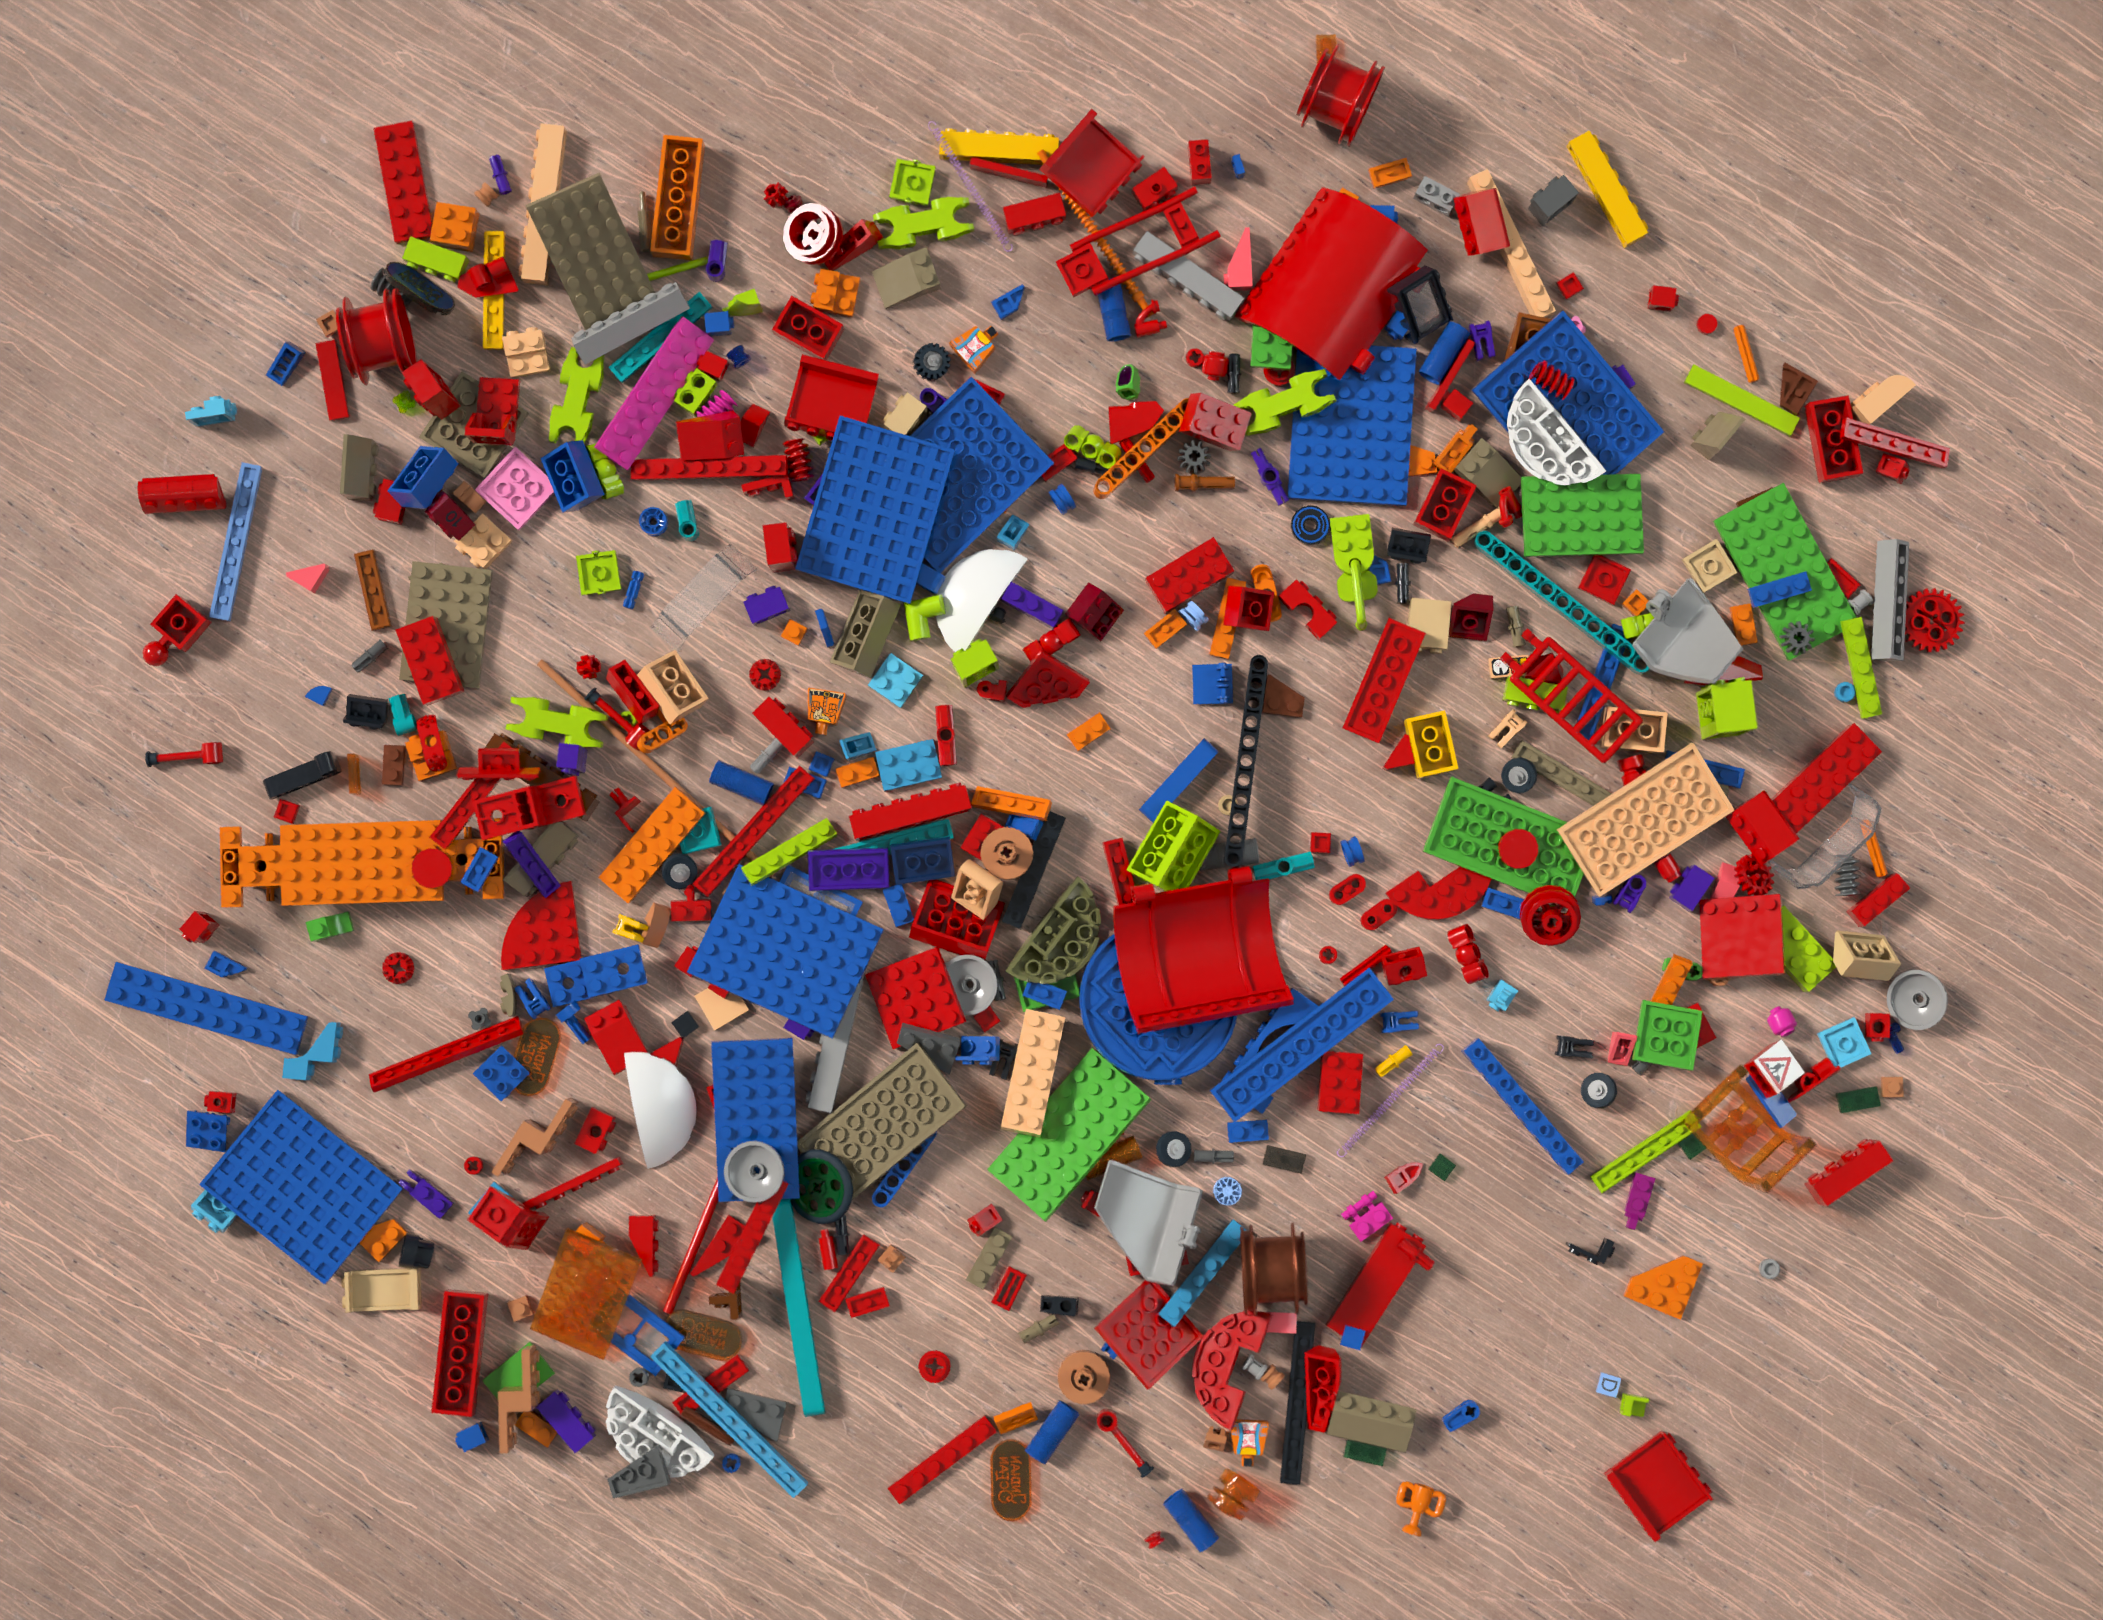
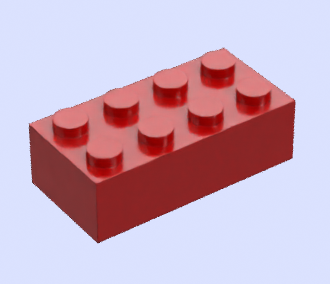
[1804,395,1863,484]
[1145,537,1234,614]
[395,616,465,706]
[1804,1138,1893,1206]

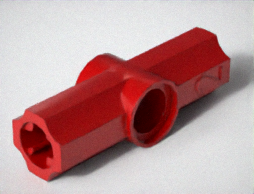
[935,705,957,766]

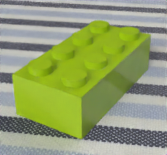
[951,639,999,688]
[1782,905,1836,992]

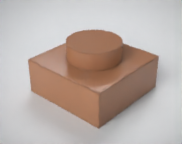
[316,310,338,338]
[1881,1077,1904,1097]
[507,1295,534,1322]

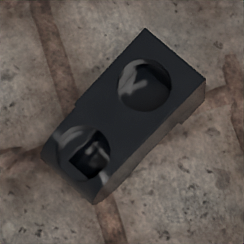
[1040,1295,1079,1316]

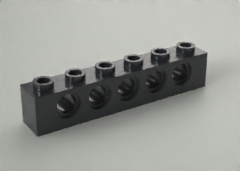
[1002,811,1066,930]

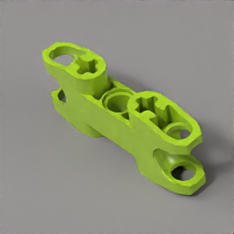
[873,197,974,250]
[549,347,605,444]
[1234,369,1337,436]
[506,697,608,748]

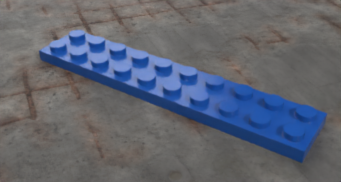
[104,962,308,1055]
[1210,968,1394,1123]

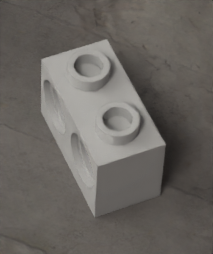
[1413,176,1460,217]

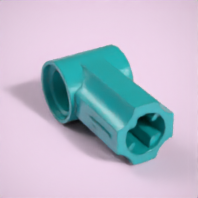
[675,500,699,542]
[388,694,418,736]

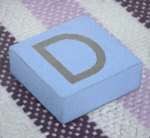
[1596,1372,1621,1398]

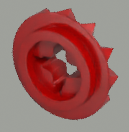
[1263,360,1295,386]
[749,659,781,691]
[382,952,414,984]
[918,1350,951,1383]

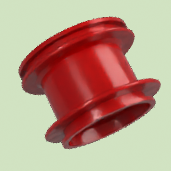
[1296,44,1385,147]
[336,288,417,386]

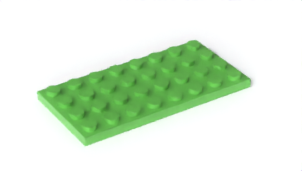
[1713,483,1856,661]
[1422,777,1584,904]
[987,1048,1152,1222]

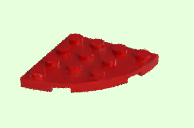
[501,881,582,970]

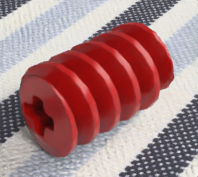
[1528,360,1574,400]
[783,438,814,482]

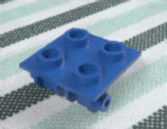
[1192,663,1233,704]
[472,1045,530,1101]
[186,1110,230,1152]

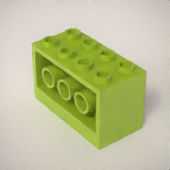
[1696,678,1758,740]
[1127,800,1221,892]

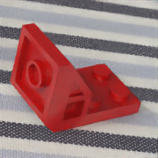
[465,377,520,446]
[467,1186,549,1250]

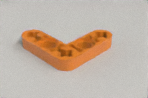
[637,709,688,754]

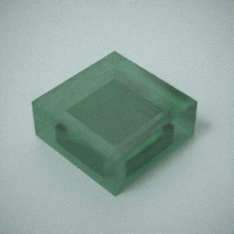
[1677,1132,1706,1160]
[1428,1153,1456,1181]

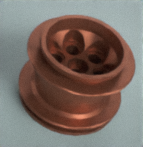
[1240,1223,1308,1317]

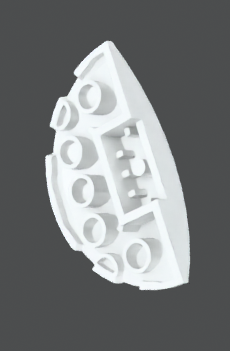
[1507,379,1606,485]
[936,549,1028,652]
[624,1052,696,1169]
[606,1386,715,1478]

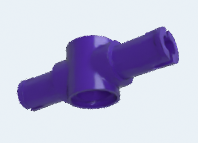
[1250,448,1289,506]

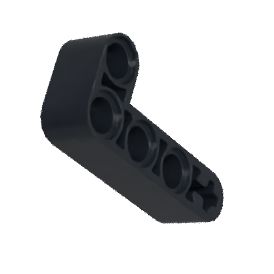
[263,751,342,800]

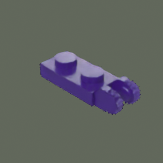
[398,1169,454,1219]

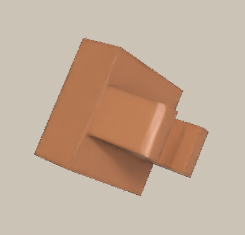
[878,1244,906,1273]
[1203,1426,1227,1452]

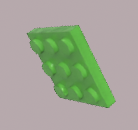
[1632,1000,1703,1071]

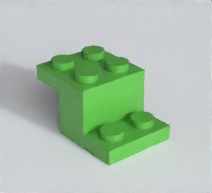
[1250,324,1292,370]

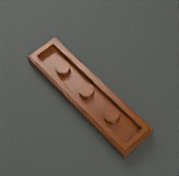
[354,549,392,631]

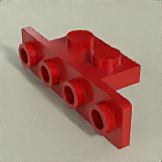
[457,748,540,780]

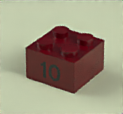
[424,490,476,541]

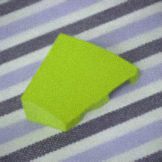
[723,289,763,316]

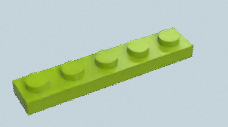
[1840,617,1882,719]
[741,818,837,886]

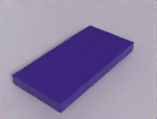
[808,847,889,891]

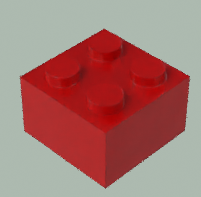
[1223,586,1274,631]

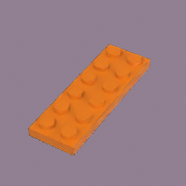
[598,787,706,904]

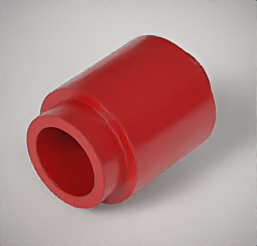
[1653,853,1682,883]

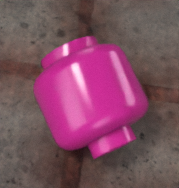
[1767,1006,1797,1037]

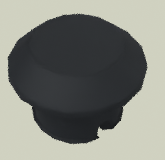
[989,607,1006,624]

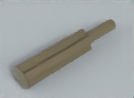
[638,191,652,252]

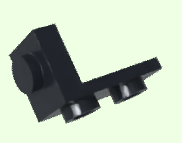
[1565,1238,1615,1265]

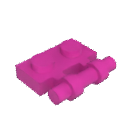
[1341,1191,1393,1242]

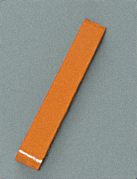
[1093,398,1189,499]

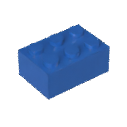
[541,440,605,513]
[388,446,458,509]

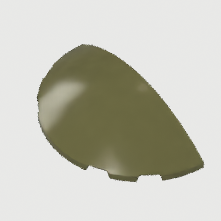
[1005,876,1101,984]

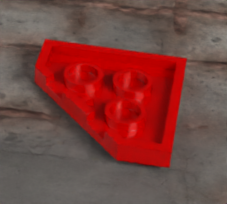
[1006,649,1090,708]

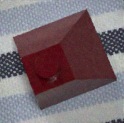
[1448,593,1493,641]

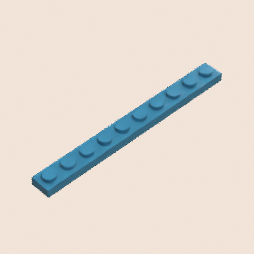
[650,1341,809,1498]

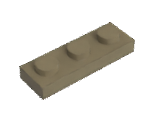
[966,1227,1013,1289]

